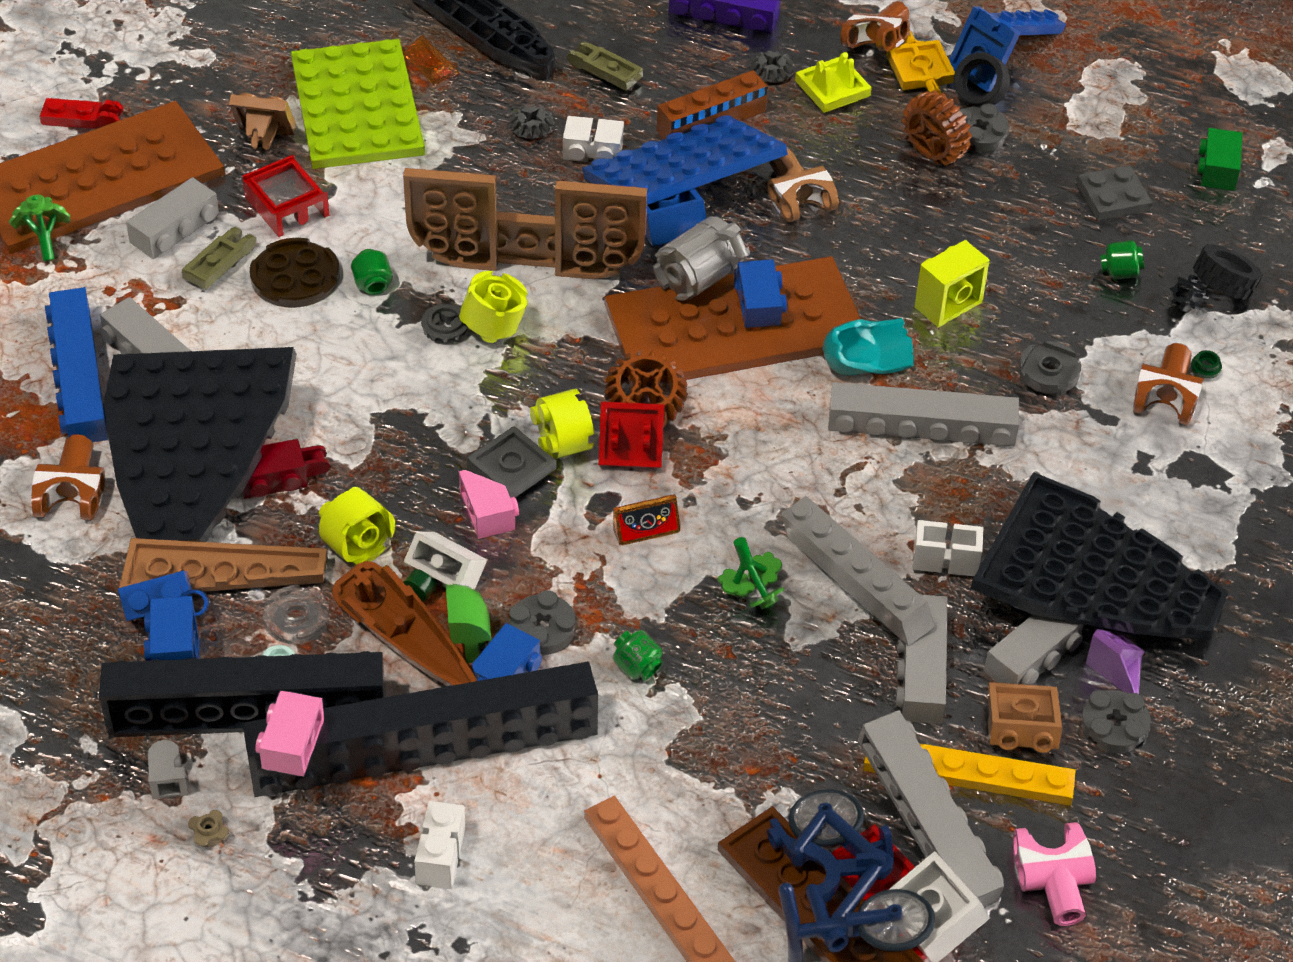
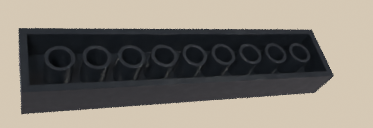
[242,661,598,798]

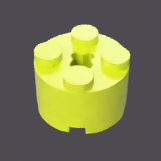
[459,271,528,343]
[530,389,594,459]
[319,487,395,565]

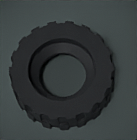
[1193,244,1263,300]

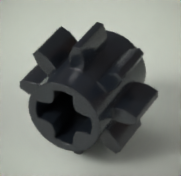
[1170,274,1209,312]

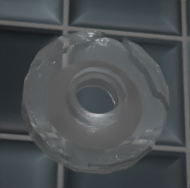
[262,585,330,644]

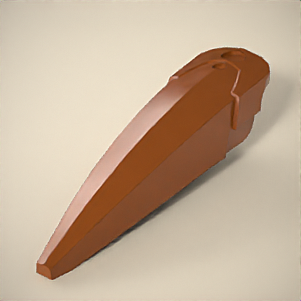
[332,561,477,686]

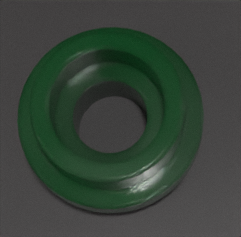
[1191,350,1222,378]

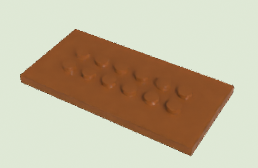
[0,101,225,255]
[604,256,861,380]

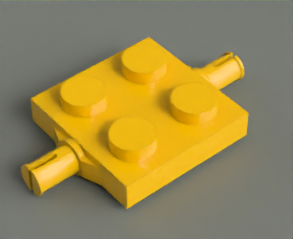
[886,30,955,94]

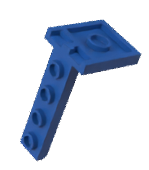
[949,6,1066,92]

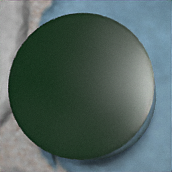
[403,569,437,602]

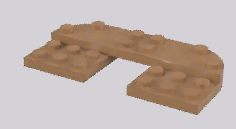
[403,168,647,279]

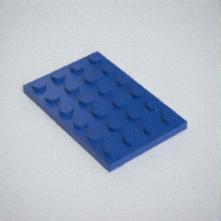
[582,115,788,205]

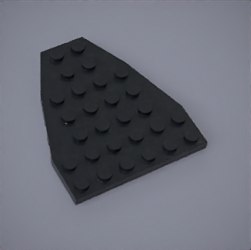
[103,347,297,542]
[970,472,1229,641]

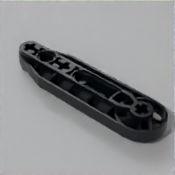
[413,0,555,80]

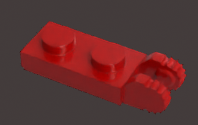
[39,98,124,129]

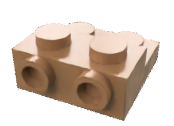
[987,682,1062,753]

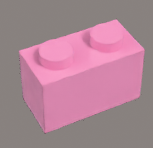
[256,690,324,777]

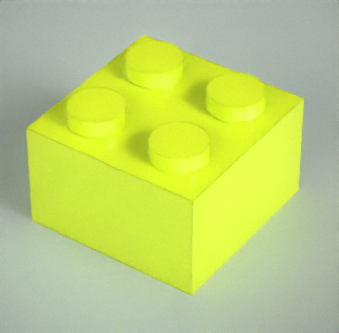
[914,240,990,328]

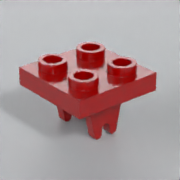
[598,402,664,468]

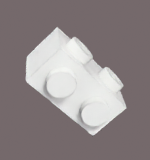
[404,532,487,589]

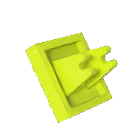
[795,52,872,113]

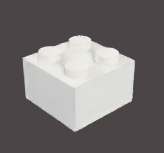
[880,851,990,962]

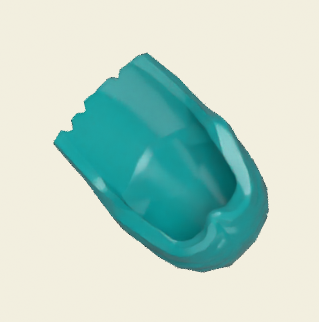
[822,318,914,376]

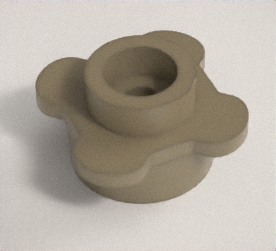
[188,810,229,847]

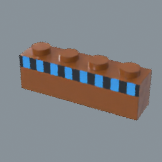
[656,70,768,139]

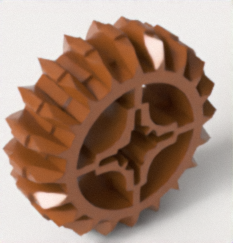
[901,90,972,166]
[604,349,688,426]

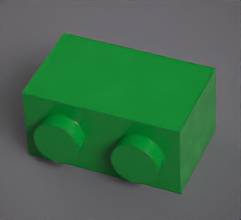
[1197,128,1242,191]

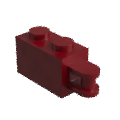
[243,439,330,499]

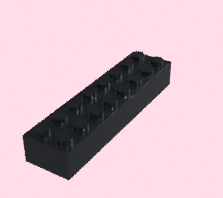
[99,651,386,738]

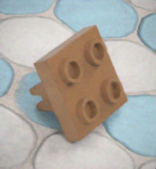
[229,93,297,151]

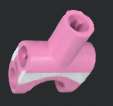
[1013,822,1096,926]

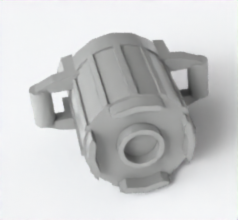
[653,216,750,301]

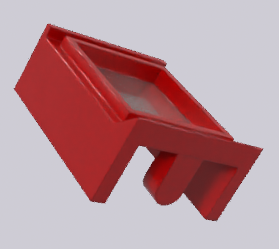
[242,155,330,237]

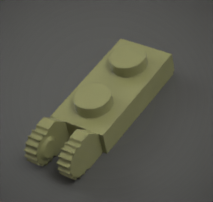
[567,41,643,91]
[182,226,257,290]

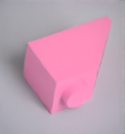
[459,470,519,539]

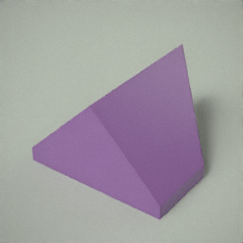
[1086,629,1145,694]

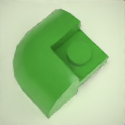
[446,584,491,663]

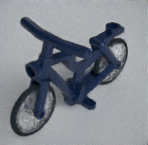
[767,789,935,962]

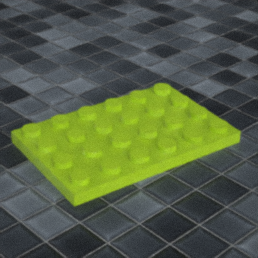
[291,39,425,169]

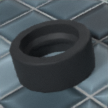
[954,52,1010,106]

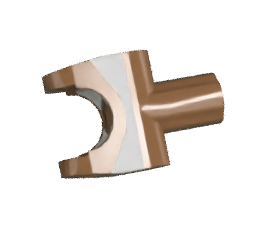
[767,149,839,222]

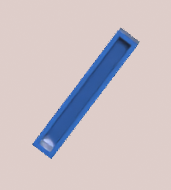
[45,287,108,442]

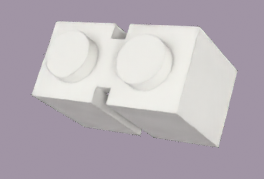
[563,116,624,162]
[912,520,983,576]
[414,801,465,890]

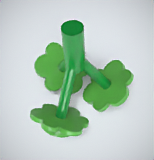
[9,195,71,261]
[717,537,784,609]

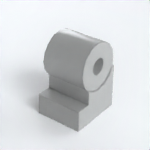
[148,740,188,800]

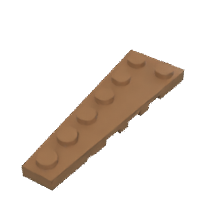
[119,538,328,592]

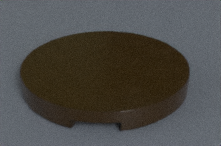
[249,238,340,308]

